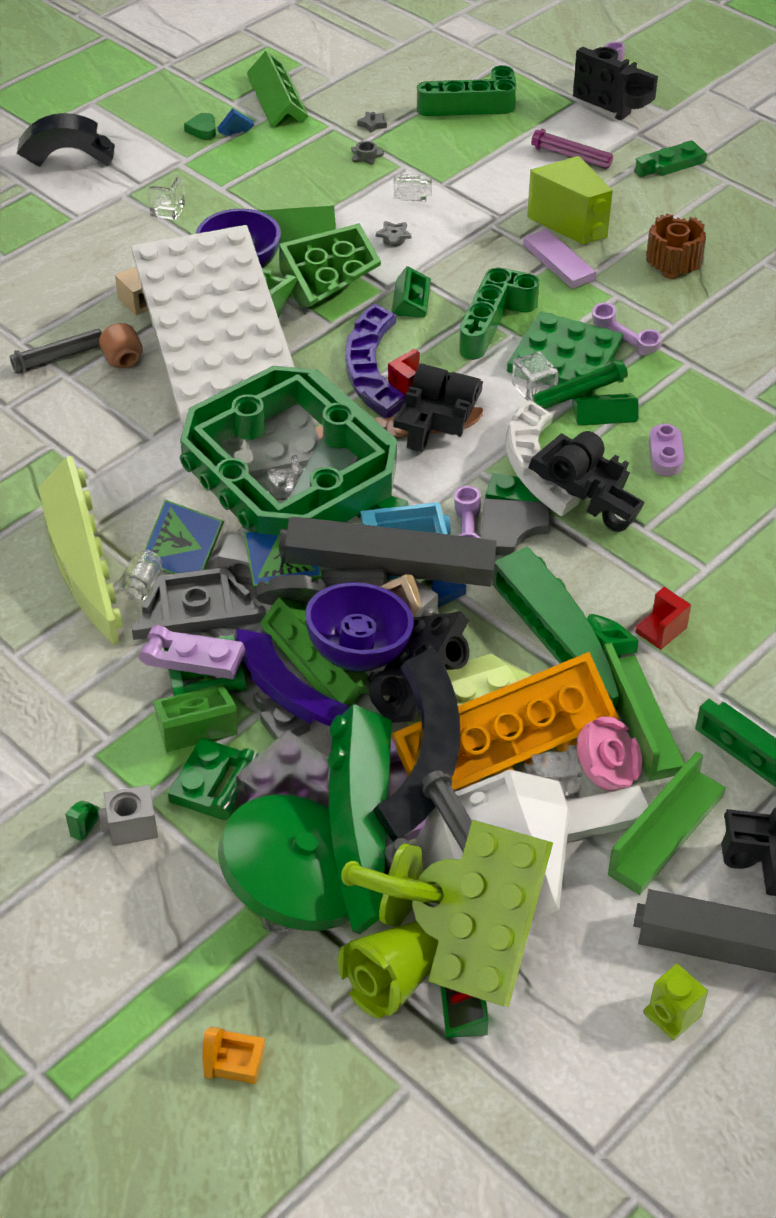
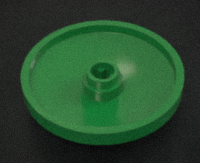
[218,795,349,931]

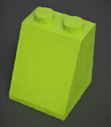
[527,156,613,245]

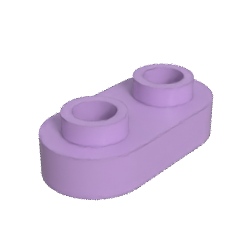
[649,424,684,476]

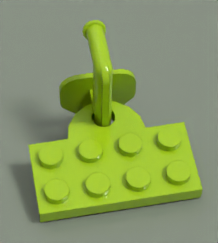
[341,819,554,1007]

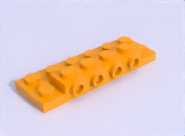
[391,652,619,790]

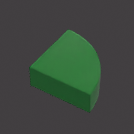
[65,800,100,841]

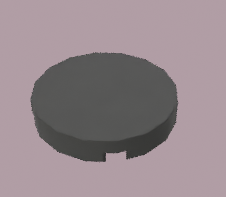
[256,575,326,605]

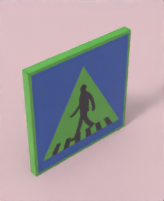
[140,499,225,574]
[244,530,322,589]

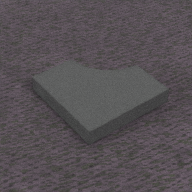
[482,499,549,555]

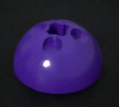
[196,209,281,269]
[305,582,414,672]

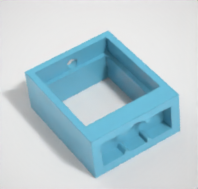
[361,502,451,580]

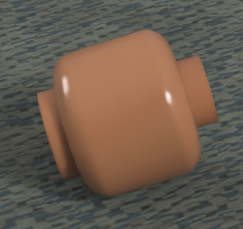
[99,323,143,368]

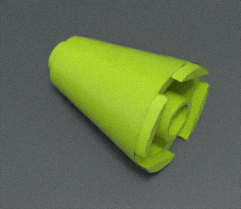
[337,921,439,1019]

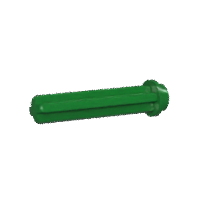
[532,359,628,409]

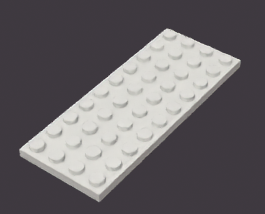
[131,225,320,489]

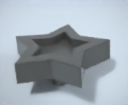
[357,111,387,133]

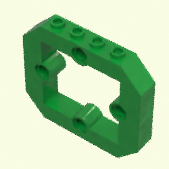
[180,366,397,535]

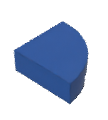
[217,108,254,136]
[432,580,466,608]

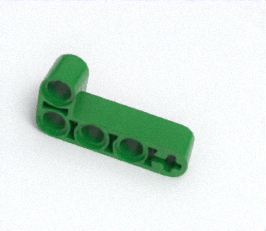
[417,65,517,116]
[459,267,540,360]

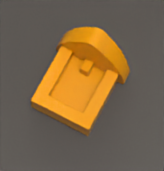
[202,1026,266,1084]

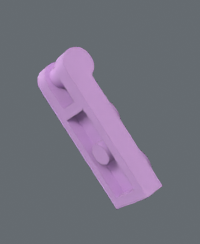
[138,625,245,679]

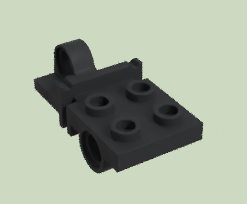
[573,46,658,120]
[393,363,483,452]
[528,431,645,532]
[368,611,470,723]
[721,808,776,896]

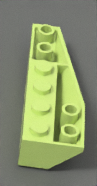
[38,456,123,645]

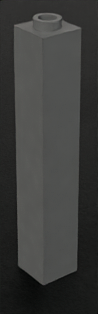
[279,516,497,587]
[633,889,776,973]

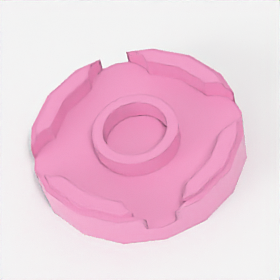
[577,717,643,791]

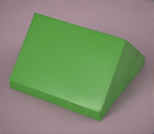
[153,684,237,752]

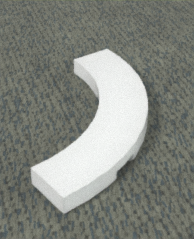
[506,400,580,516]

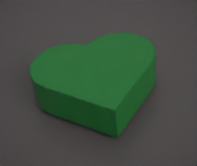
[184,113,216,140]

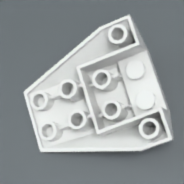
[416,770,570,921]

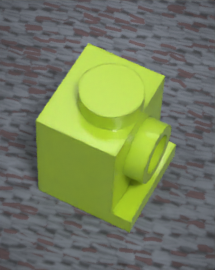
[643,963,708,1041]

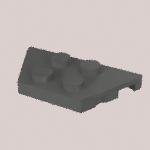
[131,567,266,640]

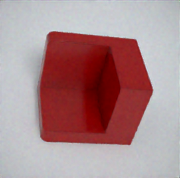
[388,349,420,395]
[635,587,691,650]

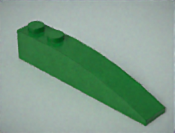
[492,546,619,713]
[327,704,392,935]

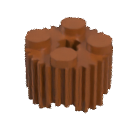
[646,213,706,279]

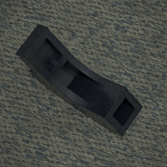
[16,113,115,167]

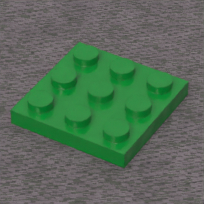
[507,311,623,396]

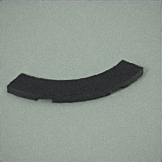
[373,648,460,842]

